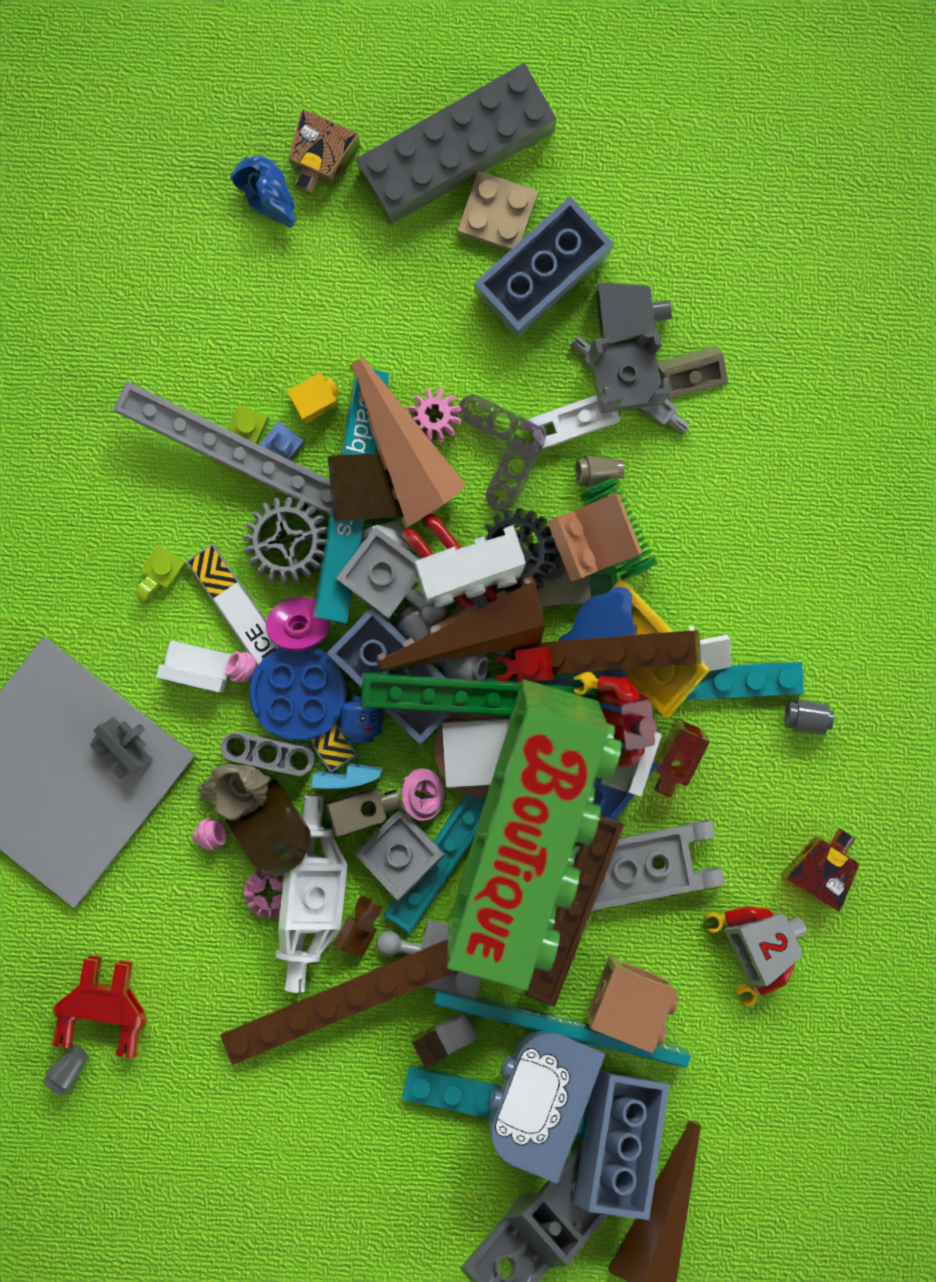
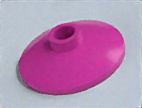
[266,597,331,651]

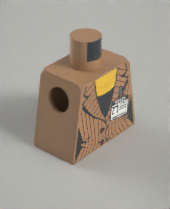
[289,109,360,195]

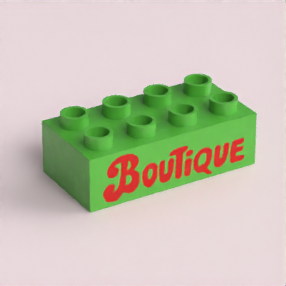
[447,679,621,990]

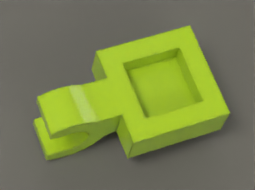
[134,544,187,603]

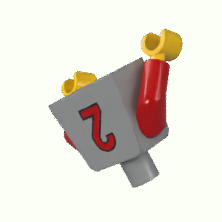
[704,906,807,1007]

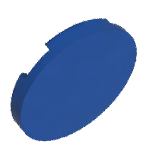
[249,647,347,741]

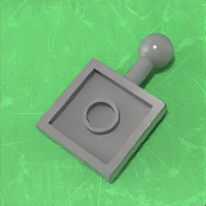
[336,526,447,625]
[376,919,481,998]

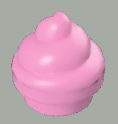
[225,651,257,683]
[192,818,227,851]

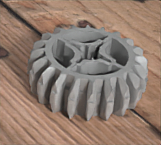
[243,497,328,584]

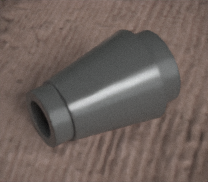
[43,1045,89,1096]

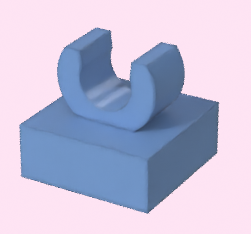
[260,421,305,460]

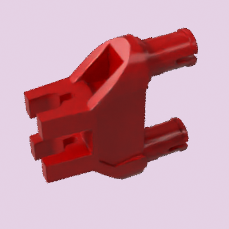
[52,955,147,1058]

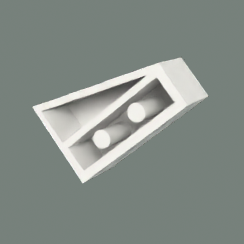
[415,525,526,607]

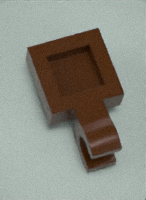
[333,896,382,958]

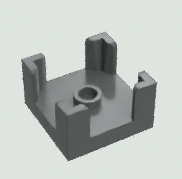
[588,331,671,413]

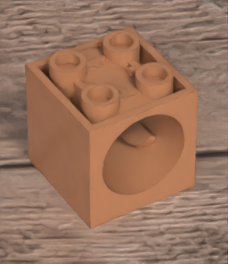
[586,956,679,1053]

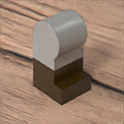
[412,1012,478,1069]

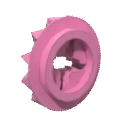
[398,769,444,821]
[243,869,284,919]

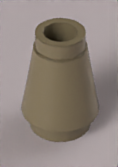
[575,455,625,487]

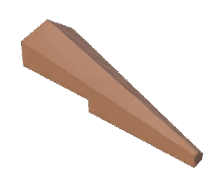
[350,357,466,527]

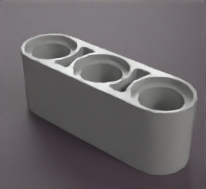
[221,732,316,776]

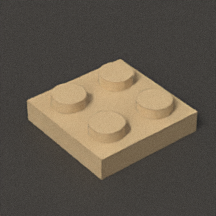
[458,171,538,251]

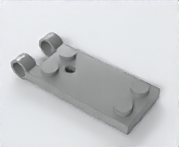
[572,820,725,910]

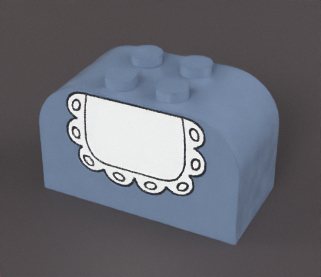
[488,1030,605,1184]

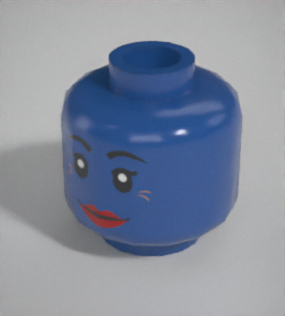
[340,695,383,742]

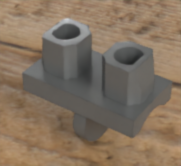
[90,717,153,779]

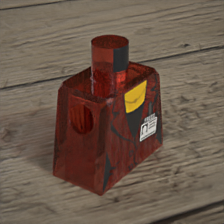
[654,718,710,797]
[781,828,859,912]

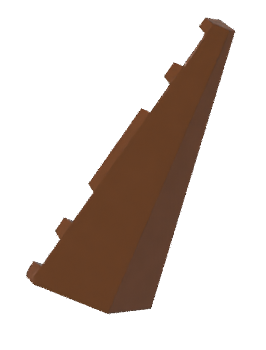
[608,1120,701,1282]

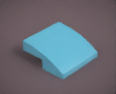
[311,763,384,789]

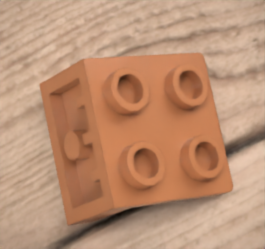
[547,493,642,582]

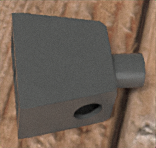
[595,283,672,346]

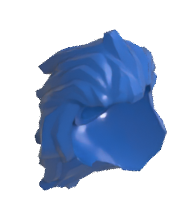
[230,155,296,228]

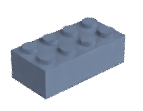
[474,196,614,339]
[327,607,451,745]
[573,1071,669,1220]

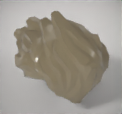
[197,764,270,820]

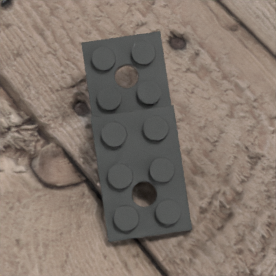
[459,1144,608,1282]

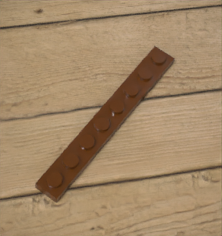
[220,938,457,1065]

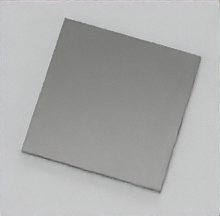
[0,637,196,908]

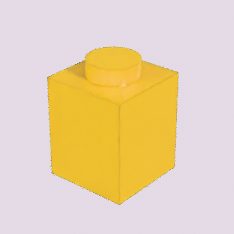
[287,373,340,424]

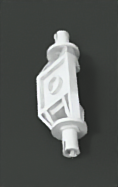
[275,795,347,993]

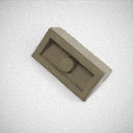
[657,346,728,400]

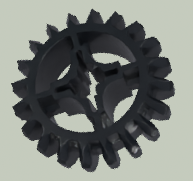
[478,508,561,593]

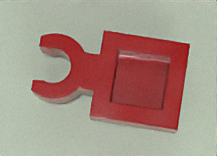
[494,647,553,683]

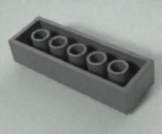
[356,63,557,225]

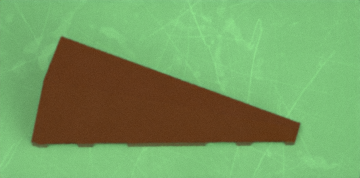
[377,576,545,672]

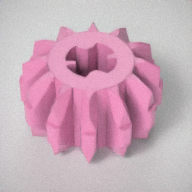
[408,389,461,443]

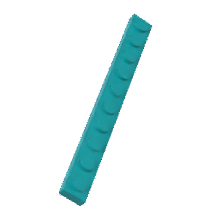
[484,662,804,700]

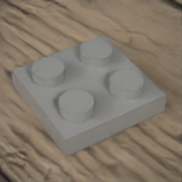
[355,808,446,901]

